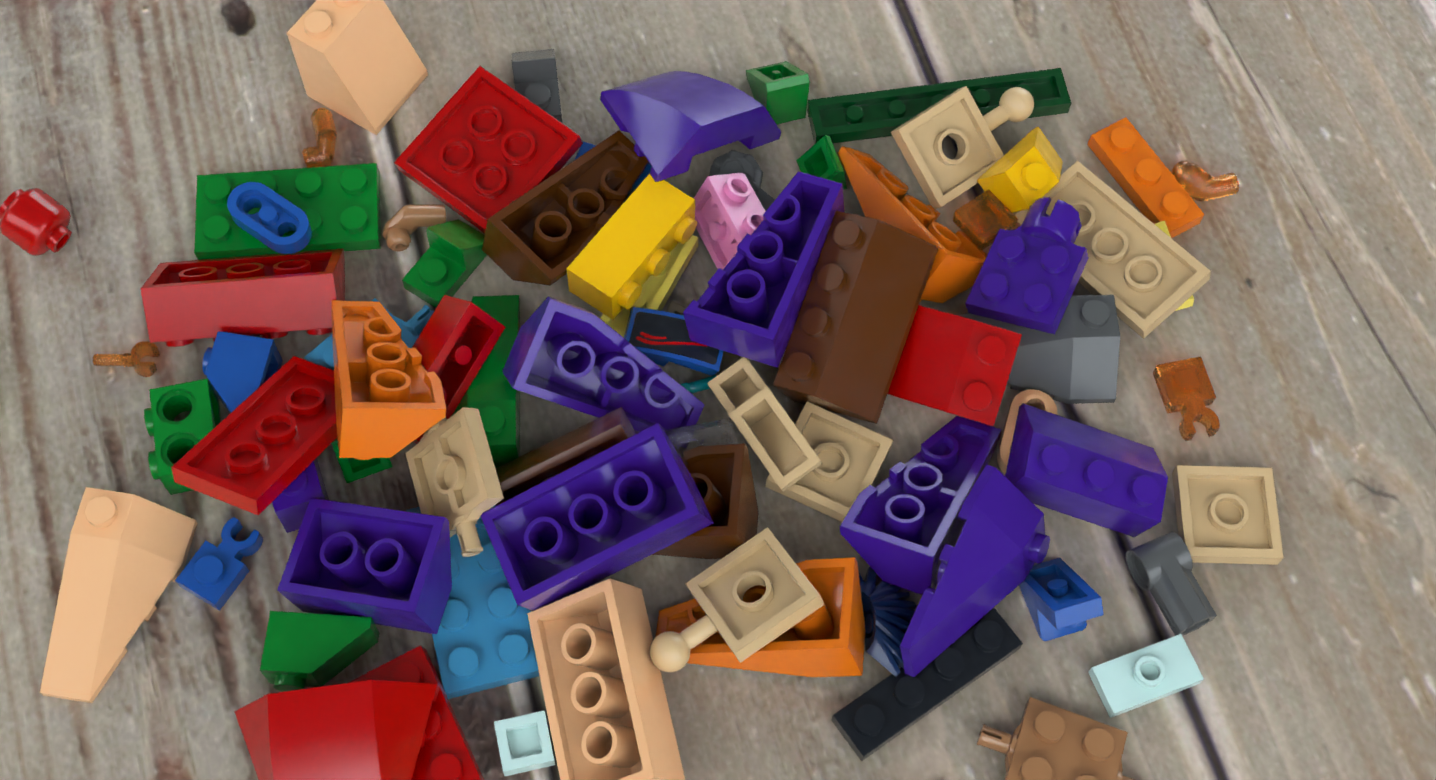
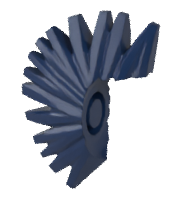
[859,567,917,677]

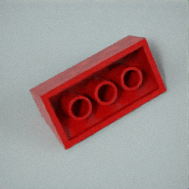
[140,249,345,347]

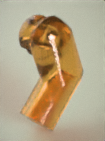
[302,108,337,168]

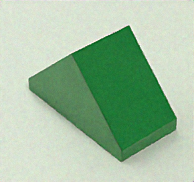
[746,61,810,124]

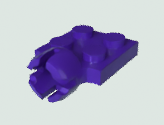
[965,197,1089,335]

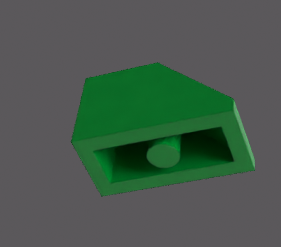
[260,611,380,692]

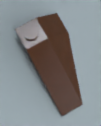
[482,130,649,286]
[652,443,759,559]

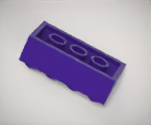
[481,423,713,611]

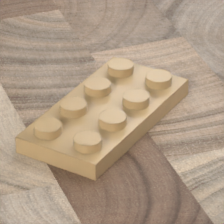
[1013,160,1211,339]

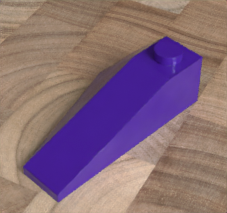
[502,296,705,447]
[840,416,1001,595]
[900,464,1050,677]

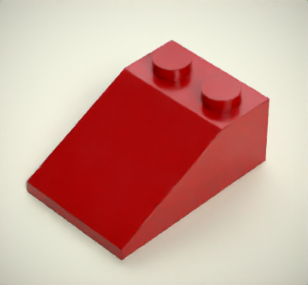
[888,305,1022,427]

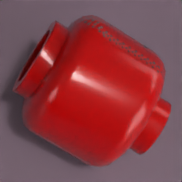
[0,188,72,256]

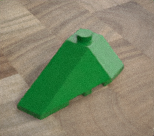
[452,295,520,468]

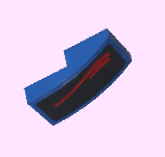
[624,307,724,376]

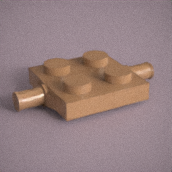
[977,697,1135,780]

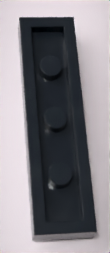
[831,608,1023,761]

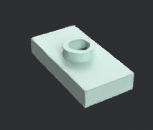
[1088,634,1204,718]

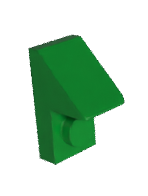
[402,219,487,308]

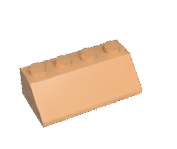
[527,578,685,780]

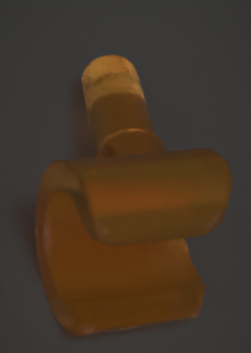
[93,341,160,377]

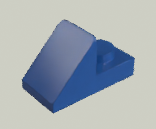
[1019,558,1104,641]

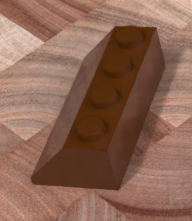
[773,211,938,424]

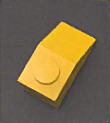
[977,127,1063,215]

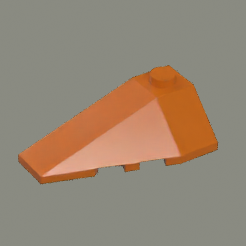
[838,146,987,304]
[331,300,446,460]
[655,557,866,677]

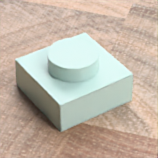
[494,710,556,776]

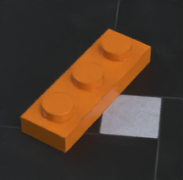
[1087,117,1205,238]

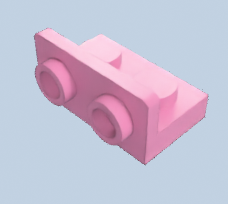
[693,173,766,270]

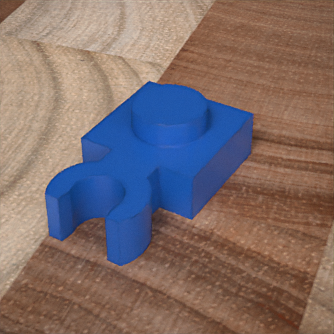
[175,517,263,611]

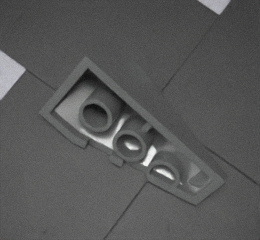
[958,295,1120,404]

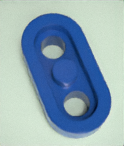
[227,182,312,254]

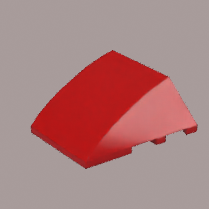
[234,680,440,780]

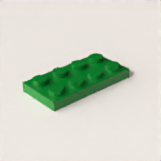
[194,163,381,260]

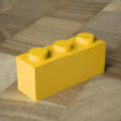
[566,173,697,320]

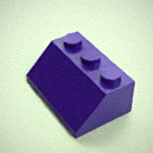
[1005,403,1168,537]
[277,498,452,634]

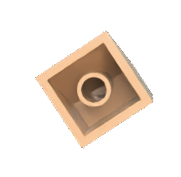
[287,0,428,135]

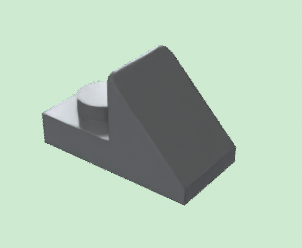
[511,49,562,123]

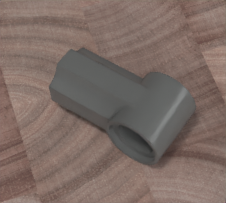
[1126,532,1217,636]

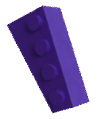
[683,171,845,368]

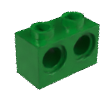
[144,378,221,495]

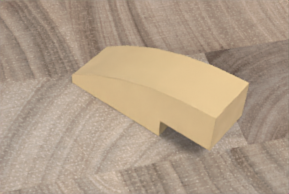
[707,357,823,491]

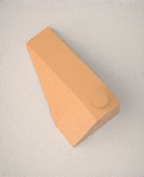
[40,487,198,703]

